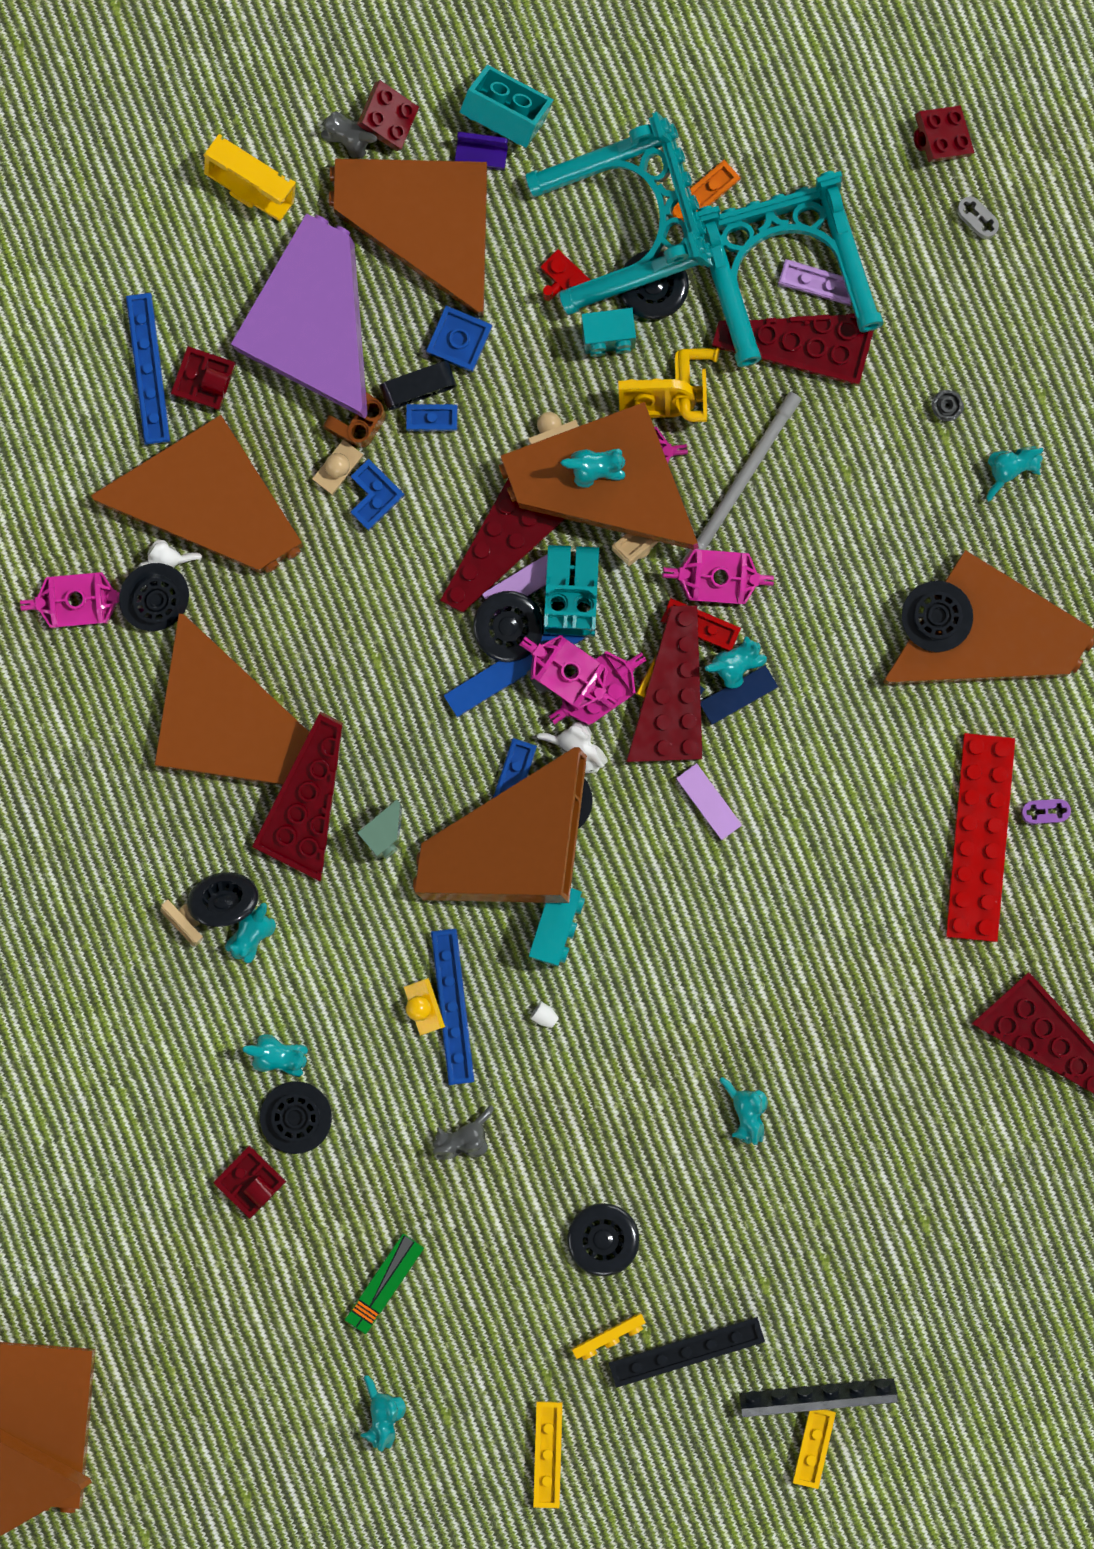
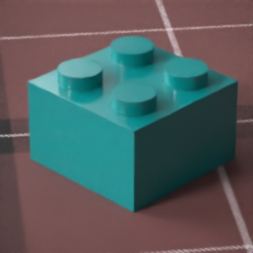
[581,308,636,357]

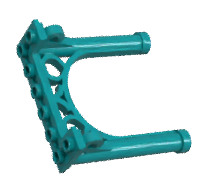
[526,112,713,315]
[697,171,884,367]

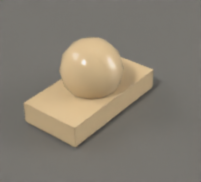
[528,412,579,445]
[312,439,364,496]
[612,534,659,566]
[160,900,203,947]

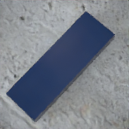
[701,665,778,725]

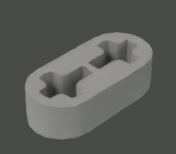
[957,196,999,239]

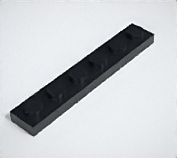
[608,1317,765,1388]
[739,1378,898,1417]

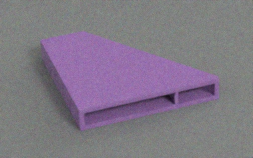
[231,213,368,418]

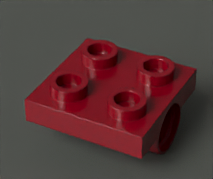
[357,80,419,151]
[913,105,975,162]
[171,346,236,411]
[213,1145,287,1219]

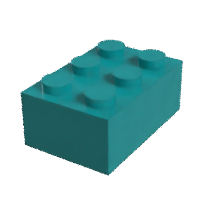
[459,65,554,148]
[529,888,585,967]

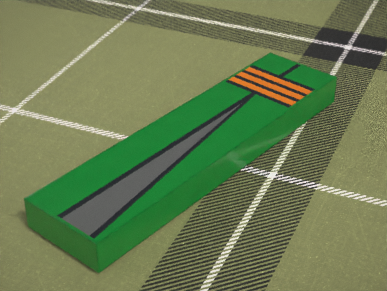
[345,1233,425,1334]

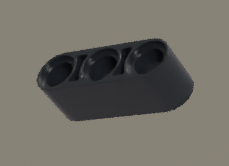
[379,361,457,410]

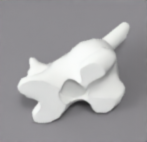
[136,540,202,589]
[537,722,608,773]

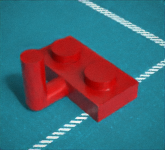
[540,249,590,301]

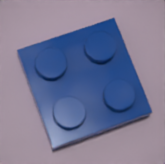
[426,306,493,373]

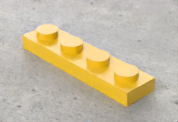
[533,1401,563,1508]

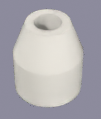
[530,1001,559,1028]

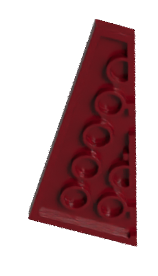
[712,313,874,386]
[440,478,565,614]
[625,606,702,762]
[252,711,343,882]
[971,972,1094,1094]

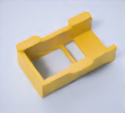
[203,134,296,222]

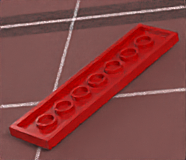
[945,733,1016,942]

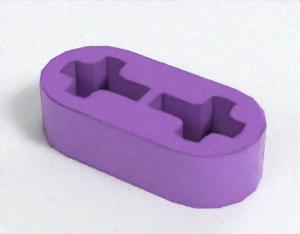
[1021,799,1071,825]

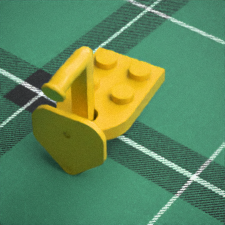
[618,348,720,422]

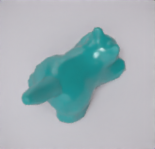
[986,446,1043,502]
[561,449,626,488]
[705,636,767,689]
[224,903,276,963]
[242,1034,308,1077]
[720,1077,768,1145]
[360,1375,406,1452]

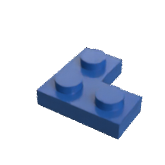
[350,459,405,531]

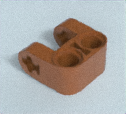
[322,392,386,448]

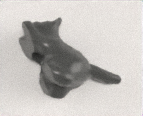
[321,111,377,159]
[433,1105,494,1160]

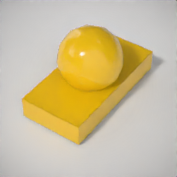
[404,978,445,1036]

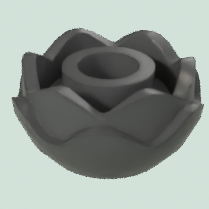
[932,390,964,421]

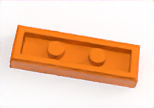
[672,160,741,226]

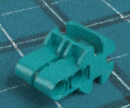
[544,545,599,637]

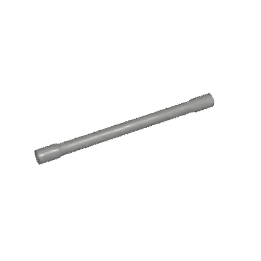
[681,391,802,563]

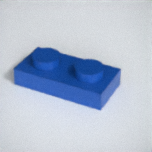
[406,404,458,431]

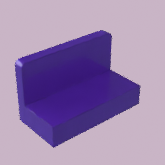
[455,132,508,171]

